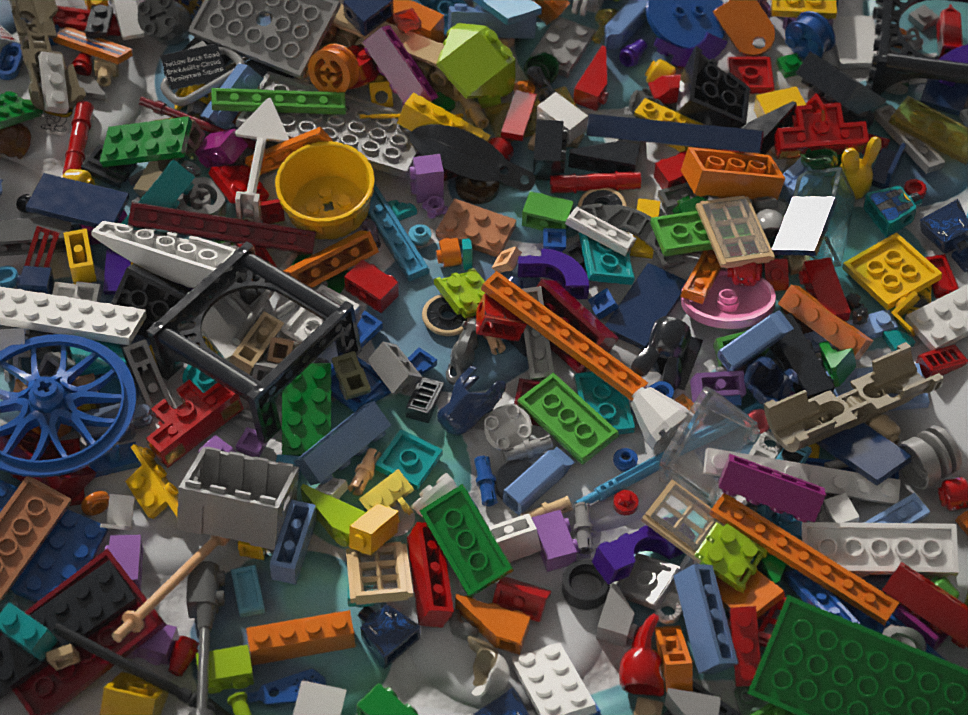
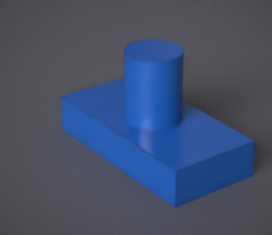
[90,441,141,478]

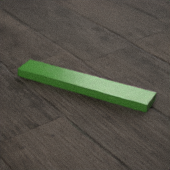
[211,88,346,115]

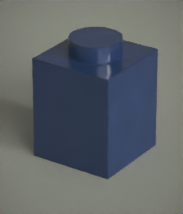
[17,266,55,295]

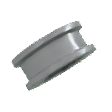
[176,177,226,217]

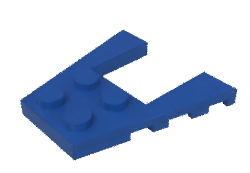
[331,311,437,412]

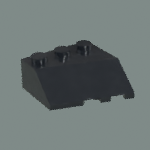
[111,264,191,337]

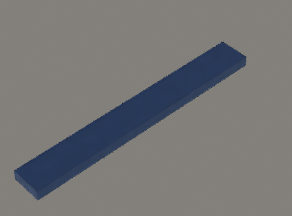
[586,114,764,154]

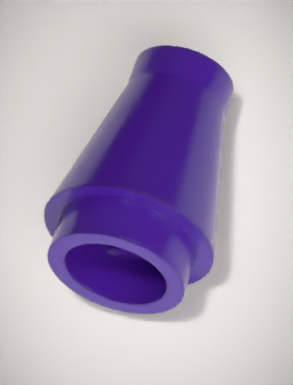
[619,39,647,67]

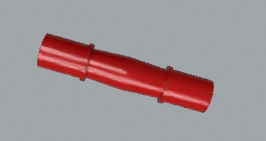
[63,101,94,174]
[550,171,641,194]

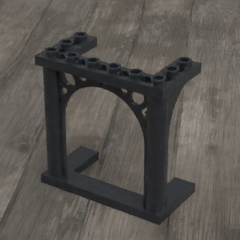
[866,0,968,95]
[147,241,362,444]

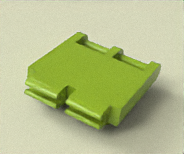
[434,268,485,318]
[695,522,768,592]

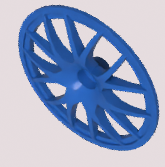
[0,334,137,477]

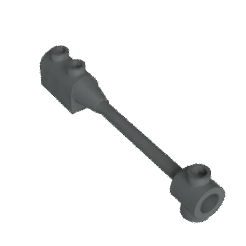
[186,561,226,715]

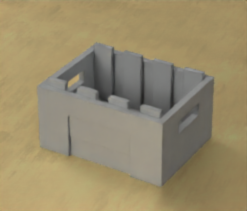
[177,447,299,550]

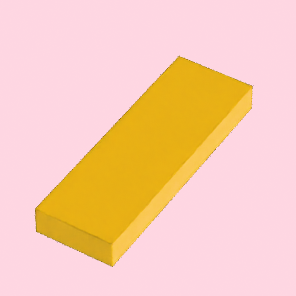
[630,198,661,259]

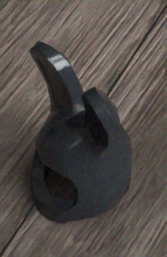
[631,316,692,390]

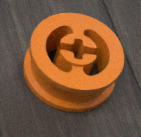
[308,44,360,92]

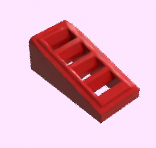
[916,344,968,378]

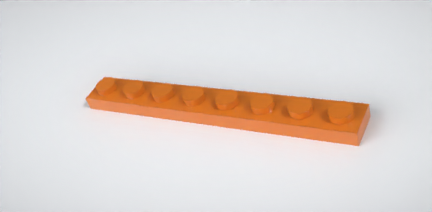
[481,271,649,401]
[709,493,899,626]

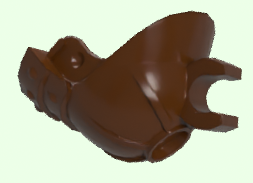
[0,123,32,160]

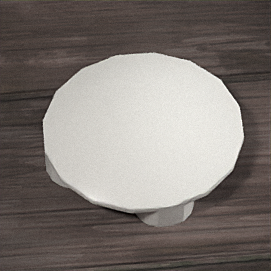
[484,404,532,451]

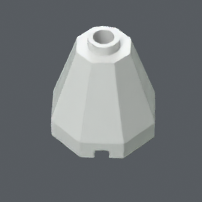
[631,387,692,449]

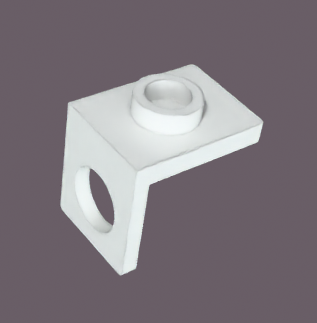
[100,494,135,530]

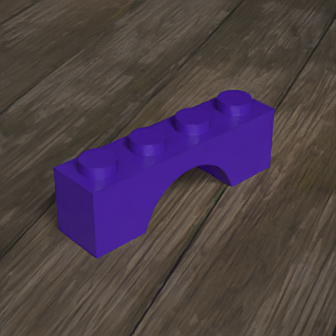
[592,516,696,585]

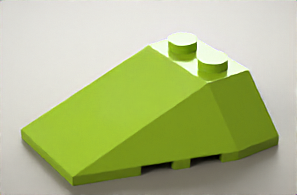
[436,23,516,99]

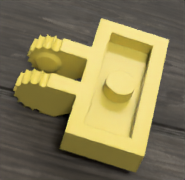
[359,469,414,524]

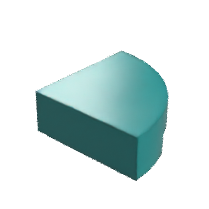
[387,200,418,221]
[462,239,473,270]
[882,330,916,352]

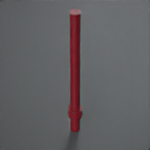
[139,97,256,150]

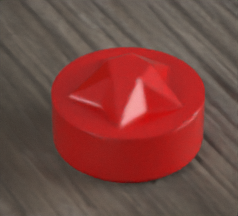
[613,490,639,516]

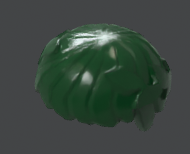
[524,51,560,87]
[801,148,838,175]

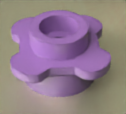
[422,196,448,219]

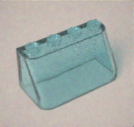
[793,167,856,267]

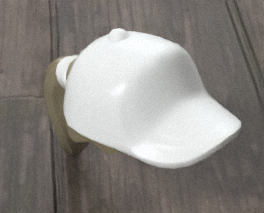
[467,636,510,697]

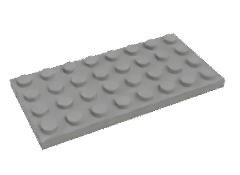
[236,72,419,178]

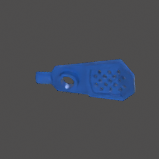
[247,668,327,705]

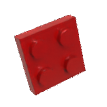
[208,165,270,203]

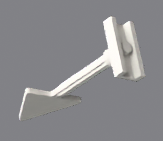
[235,98,289,223]

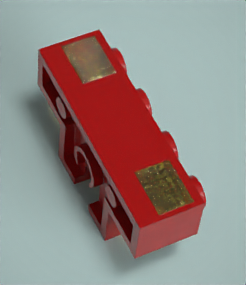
[773,103,869,159]
[146,380,244,468]

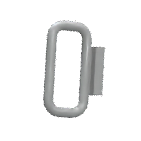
[160,41,245,106]

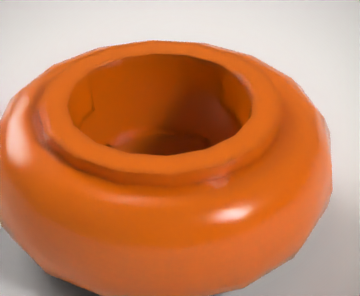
[81,491,110,516]

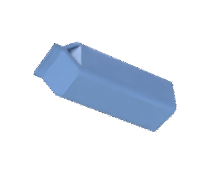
[604,0,647,52]
[717,310,794,371]
[502,447,575,516]

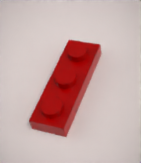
[730,606,760,687]

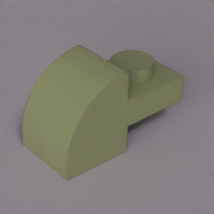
[331,351,371,400]

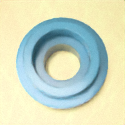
[409,224,432,246]

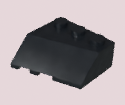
[676,46,750,129]

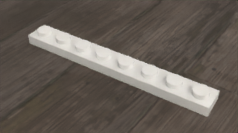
[703,448,901,505]

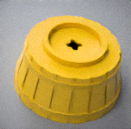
[275,141,374,240]

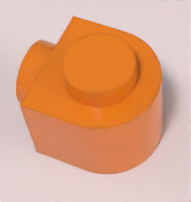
[436,238,462,268]

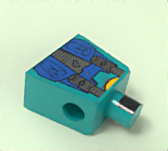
[863,186,922,238]

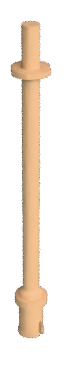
[112,535,230,642]

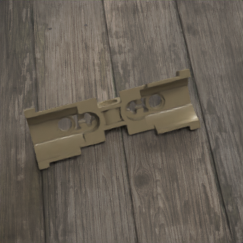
[8,0,86,111]
[764,342,944,452]

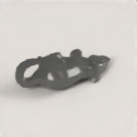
[446,318,479,385]

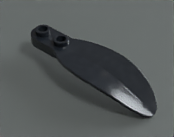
[410,124,535,193]

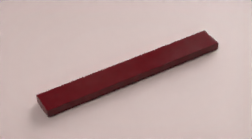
[128,202,316,255]

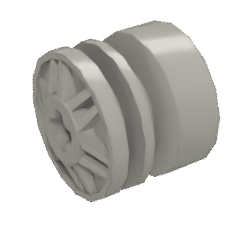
[897,425,962,490]

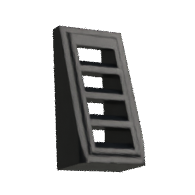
[406,377,444,423]

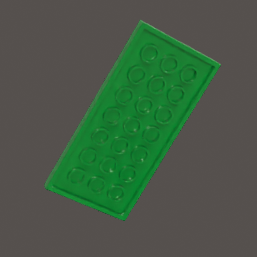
[748,595,968,715]

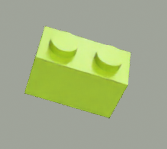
[196,645,254,694]

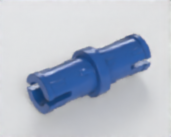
[474,455,498,507]

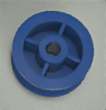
[785,11,836,60]

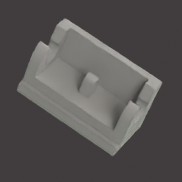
[367,342,423,394]

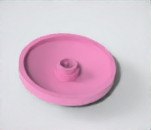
[681,268,776,329]

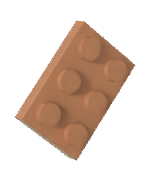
[436,199,517,258]

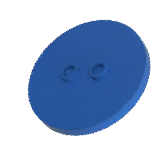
[646,0,725,48]

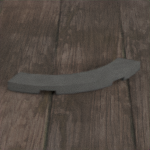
[573,204,686,270]

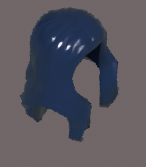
[744,356,799,404]
[437,366,506,435]

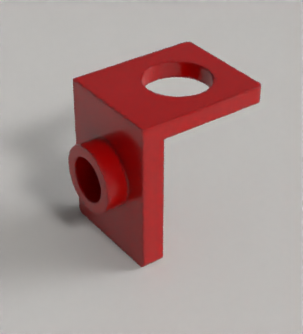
[260,199,285,224]
[764,258,789,291]

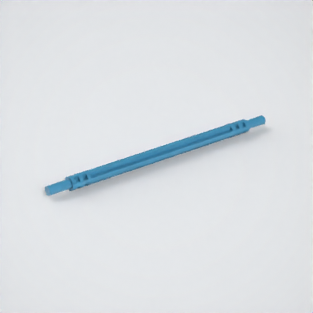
[574,387,795,507]

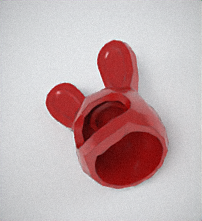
[619,614,664,697]

